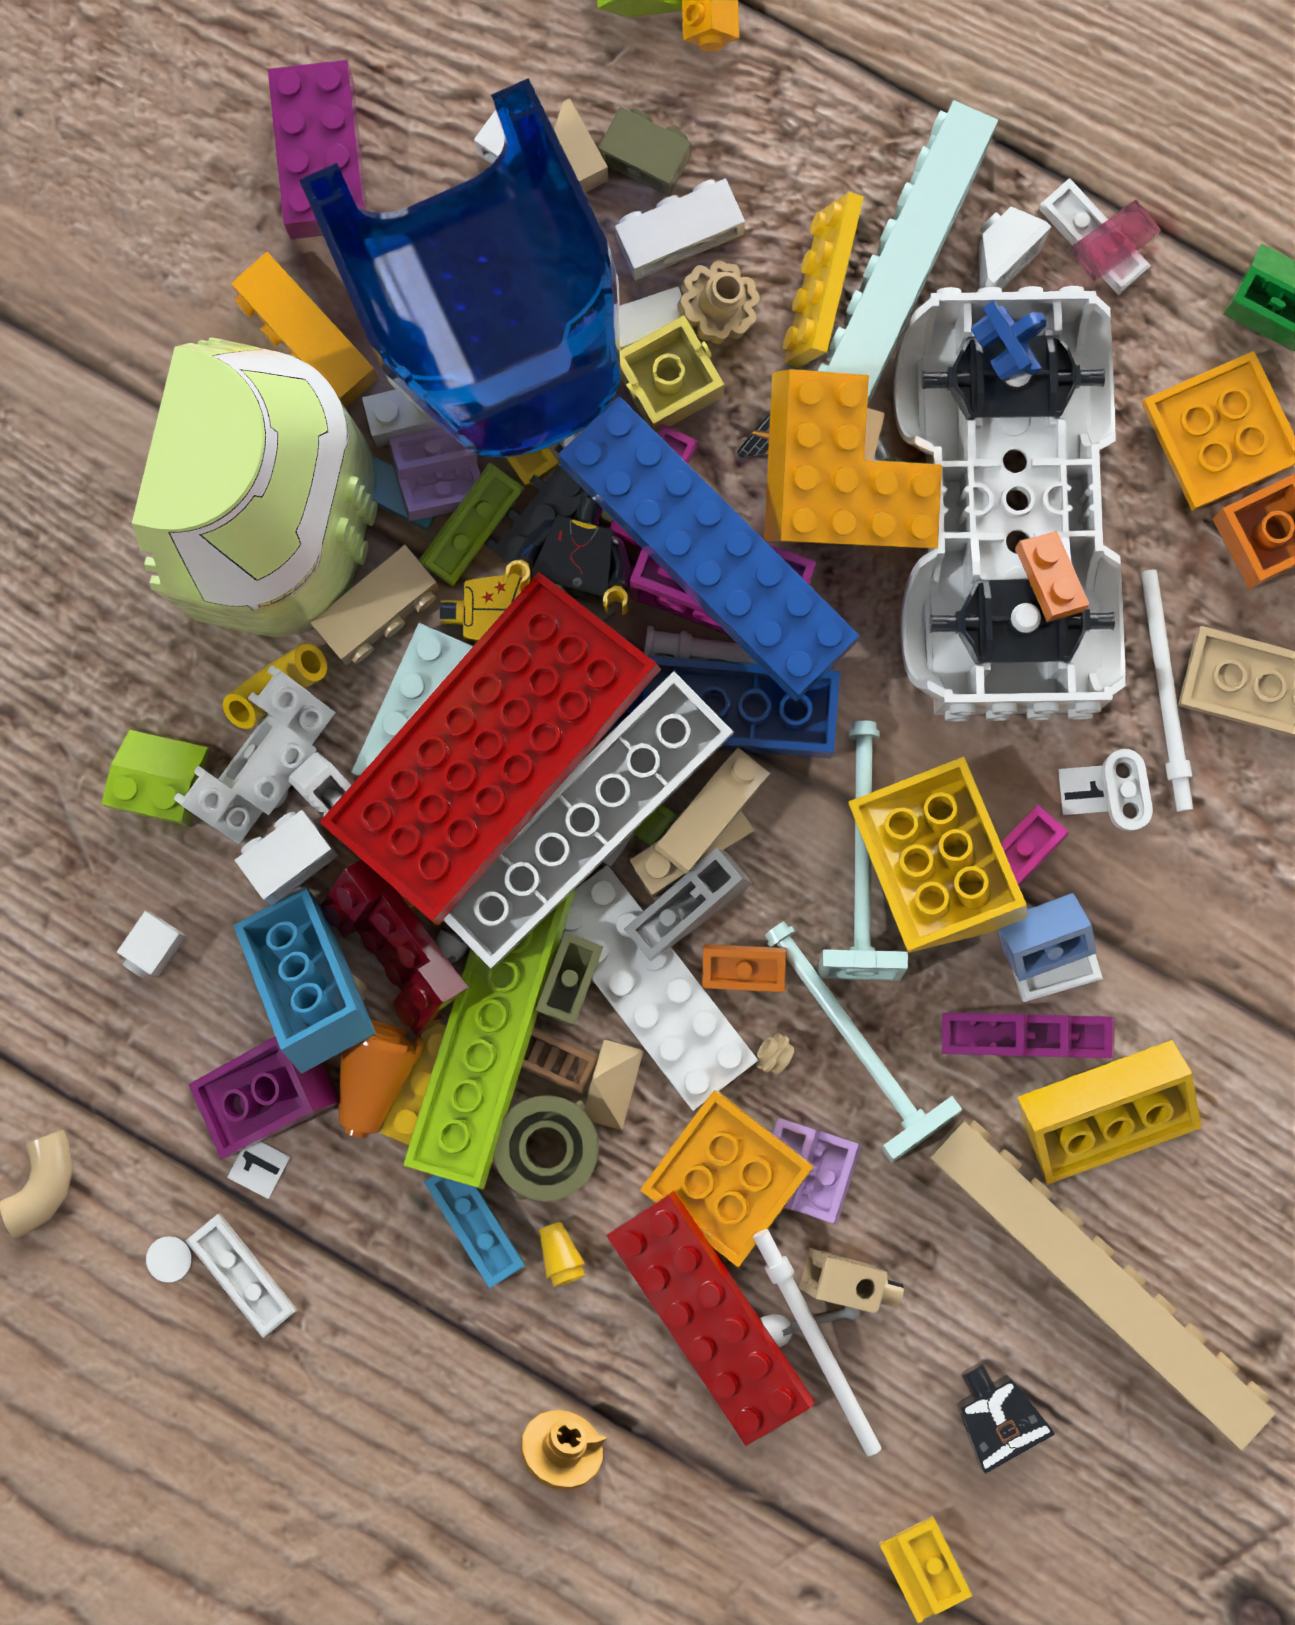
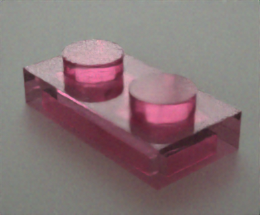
[1070,199,1161,282]

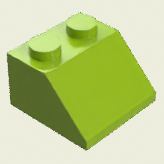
[101,730,210,827]

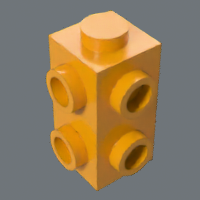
[682,0,739,52]

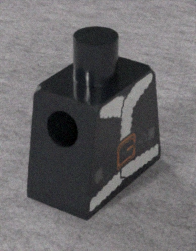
[957,1363,1055,1474]

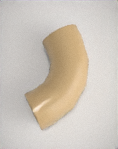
[0,1130,73,1239]

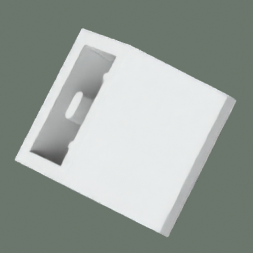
[235,810,339,905]

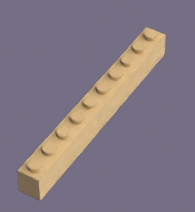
[926,1120,1276,1451]

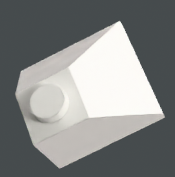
[978,207,1051,290]

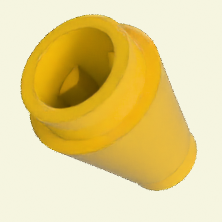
[539,1222,586,1288]

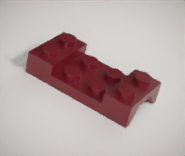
[320,859,468,1036]

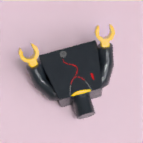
[503,496,631,615]

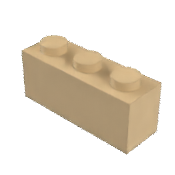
[310,545,439,666]

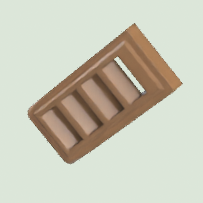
[521,1027,599,1095]

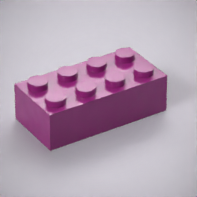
[268,60,370,240]

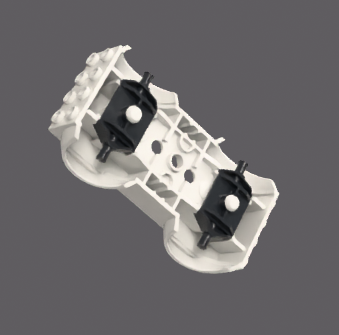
[893,286,1126,722]

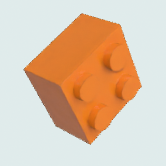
[1212,474,1295,590]

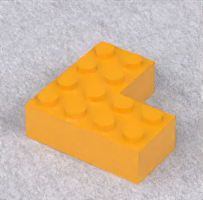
[764,369,942,549]

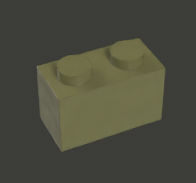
[598,107,691,197]

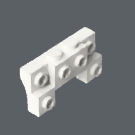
[173,665,336,844]

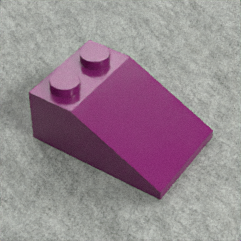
[188,1036,339,1159]

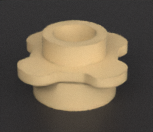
[756,1033,794,1074]

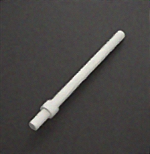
[1141,570,1193,812]
[753,1229,881,1456]

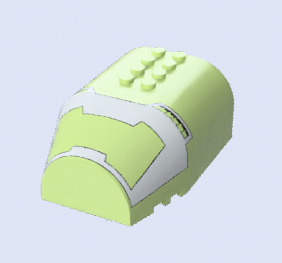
[132,337,378,637]

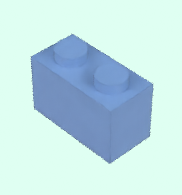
[998,893,1097,982]

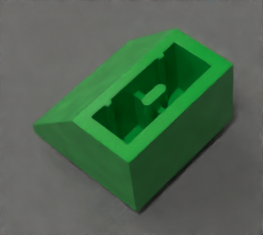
[1223,243,1295,351]

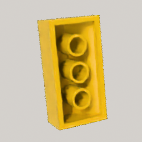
[1017,1040,1201,1185]

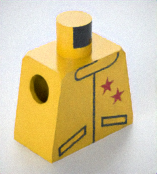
[440,573,532,645]

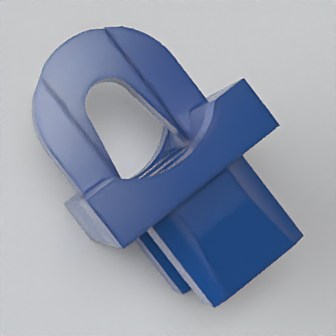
[971,300,1047,381]

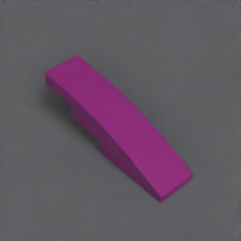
[942,1013,1115,1058]

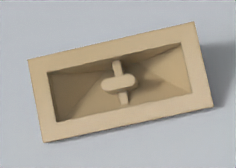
[584,1040,644,1130]

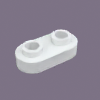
[1102,749,1153,832]

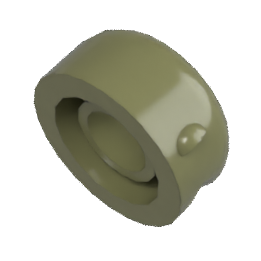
[494,1095,599,1201]

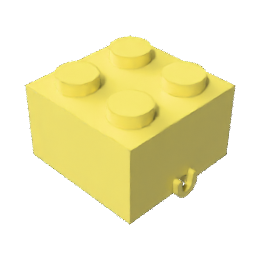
[620,315,724,433]

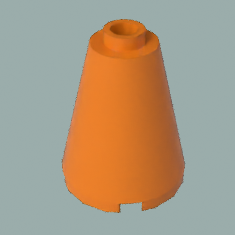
[338,1019,425,1138]

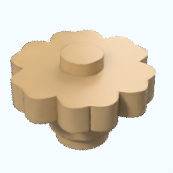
[677,260,760,344]

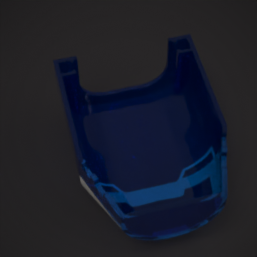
[299,78,620,457]

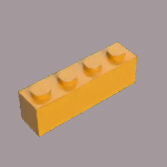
[231,252,379,408]

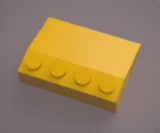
[848,757,1028,953]

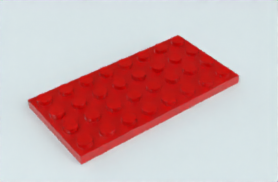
[320,572,661,926]

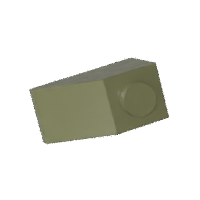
[535,932,604,1027]

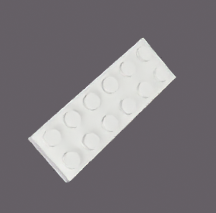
[561,865,758,1111]

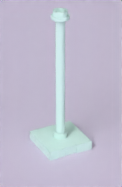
[818,721,908,981]
[765,921,962,1163]

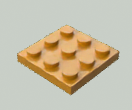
[1141,351,1295,511]
[640,1090,815,1267]

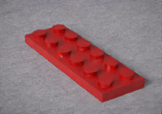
[606,1191,815,1446]

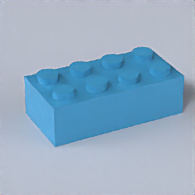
[233,886,376,1074]

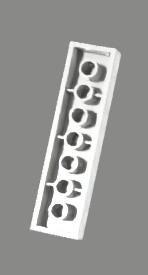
[444,672,733,968]

